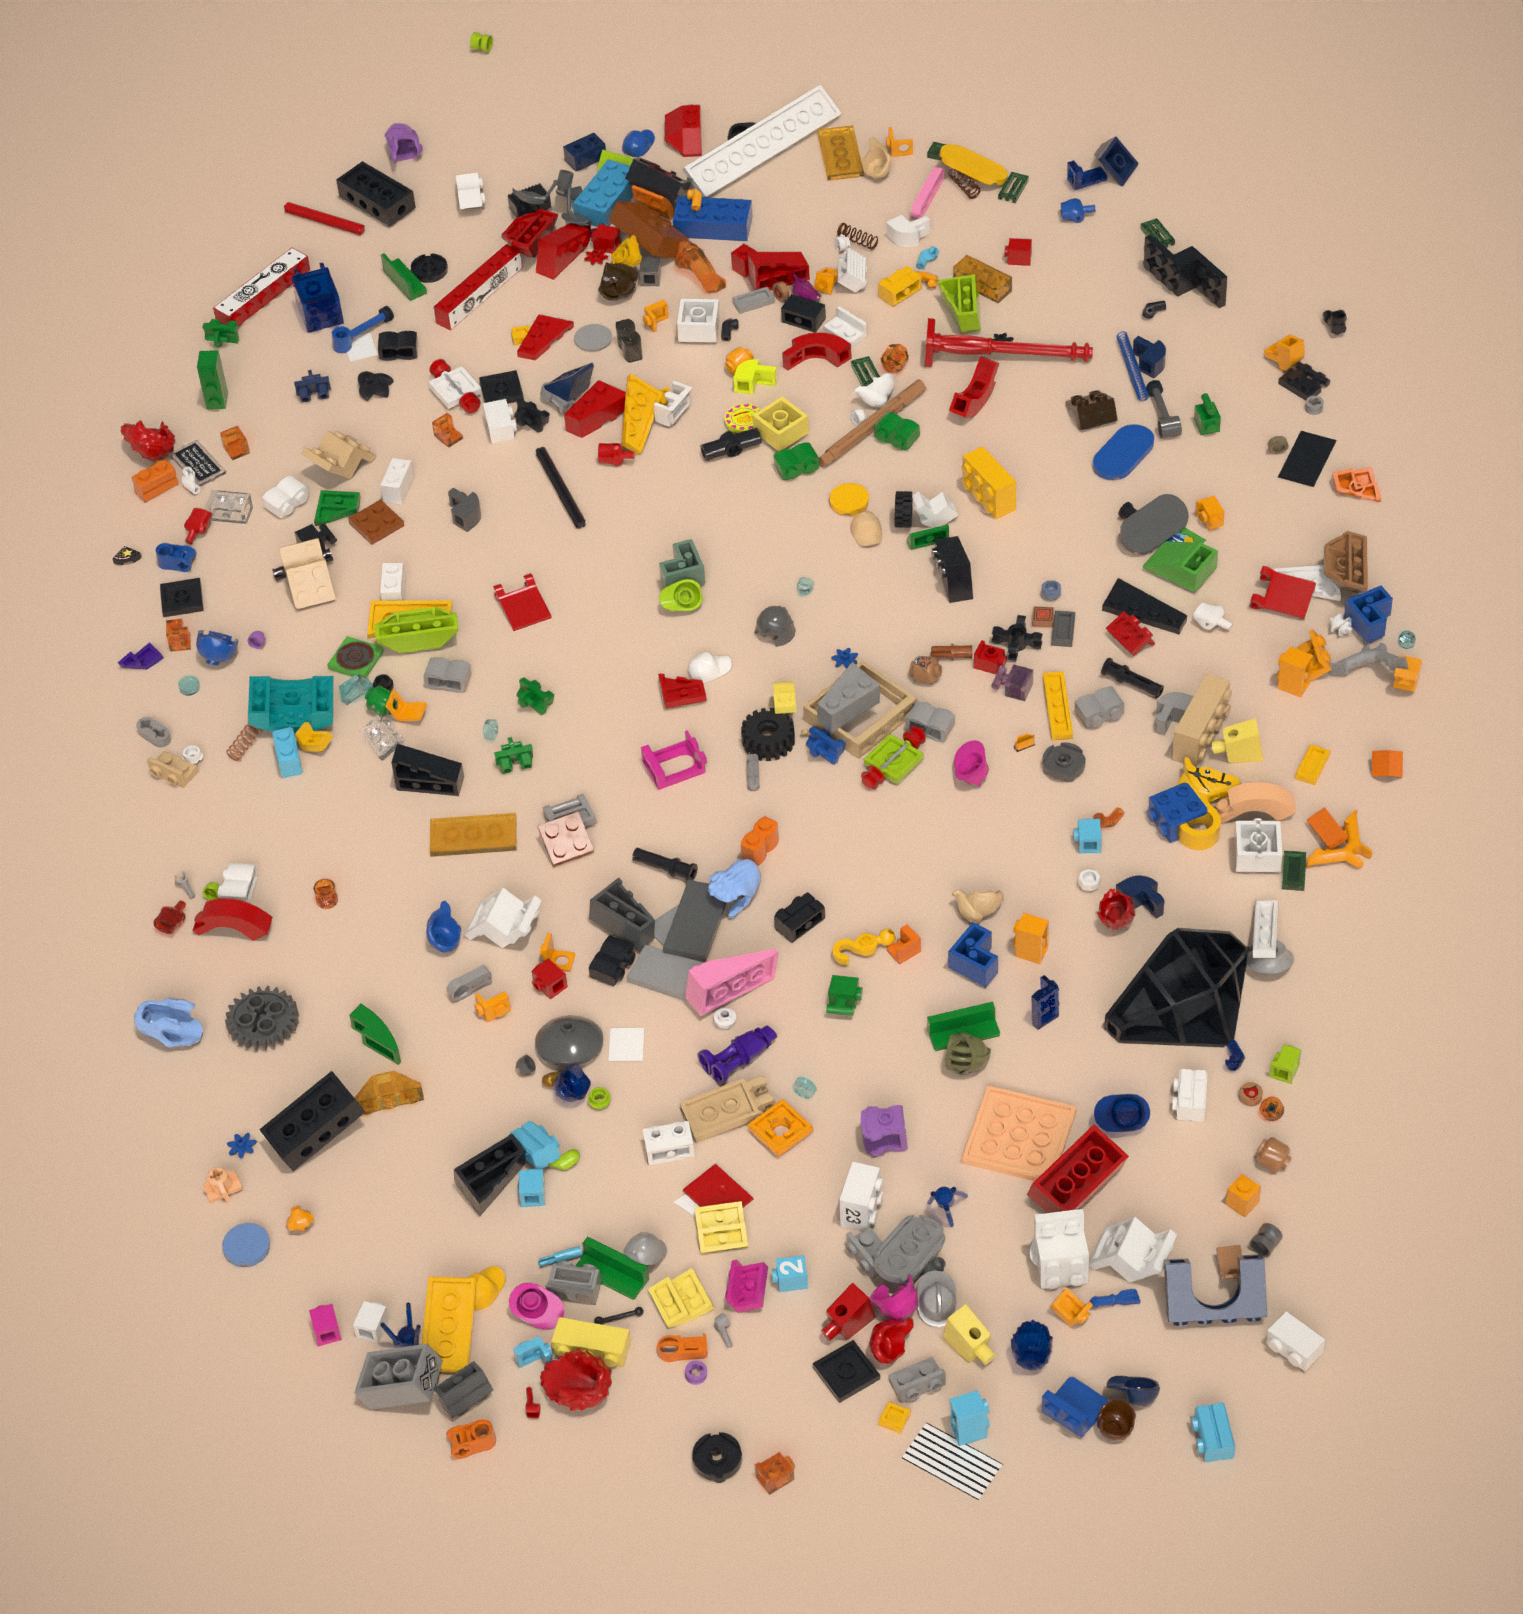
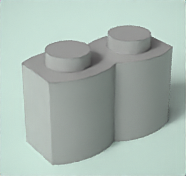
[424,657,471,693]
[1075,686,1124,728]
[906,701,955,742]

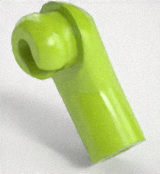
[548,1149,580,1170]

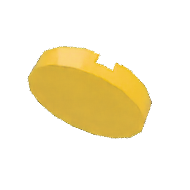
[829,483,869,516]

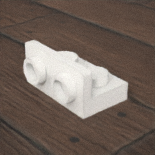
[823,306,867,349]

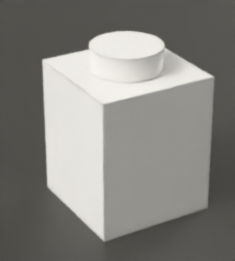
[353,1301,389,1343]

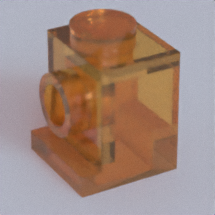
[166,619,191,652]
[754,1452,795,1495]

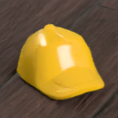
[467,1266,506,1310]

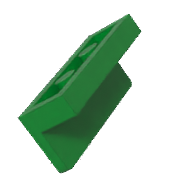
[381,253,427,301]
[927,1002,1000,1051]
[575,1236,649,1300]

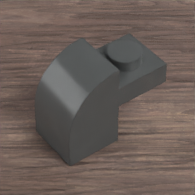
[448,487,481,532]

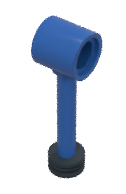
[332,306,394,353]

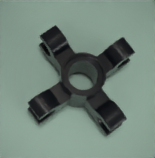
[992,615,1043,661]

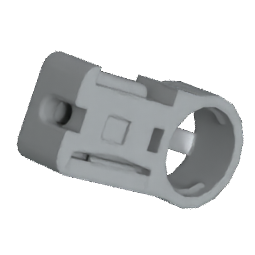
[540,382,575,413]
[446,965,492,1001]

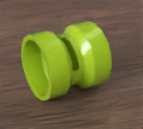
[470,32,493,53]

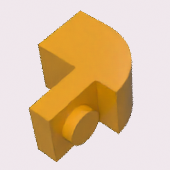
[1264,334,1305,370]
[1393,655,1423,692]

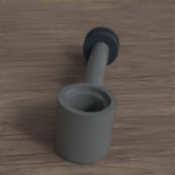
[1146,380,1182,438]

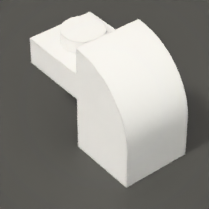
[886,215,930,247]
[912,491,959,527]

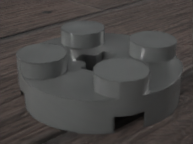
[1043,742,1086,783]

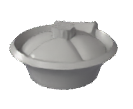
[1247,940,1294,974]

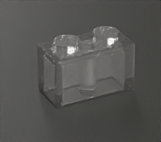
[205,490,253,524]

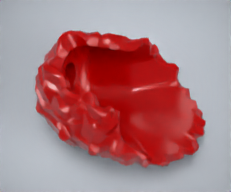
[120,420,175,462]
[540,1348,612,1411]

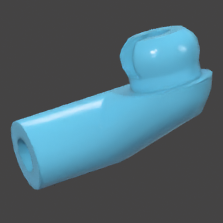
[916,246,939,269]

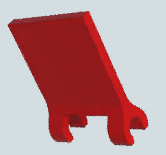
[1250,566,1316,619]
[493,573,552,631]

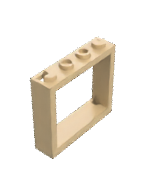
[803,660,917,759]

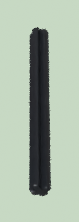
[536,446,586,529]

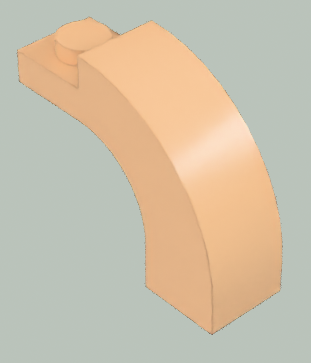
[1215,782,1296,824]

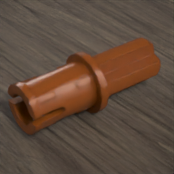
[931,644,972,660]

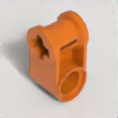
[446,1419,496,1459]

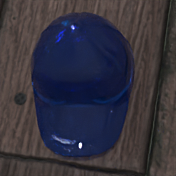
[554,1063,591,1102]

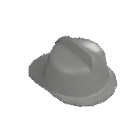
[917,1270,957,1327]

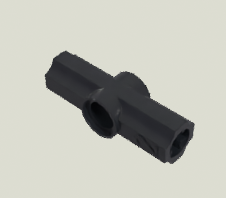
[700,427,762,461]

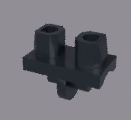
[514,399,550,432]

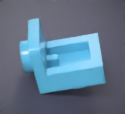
[513,1336,553,1368]

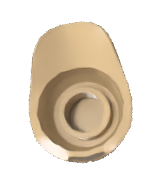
[850,511,882,546]

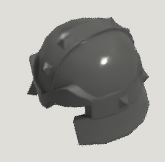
[754,606,796,647]

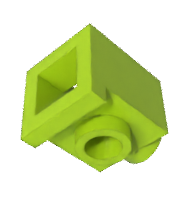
[1269,1044,1302,1084]

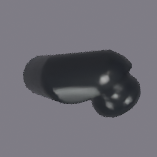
[722,318,739,341]

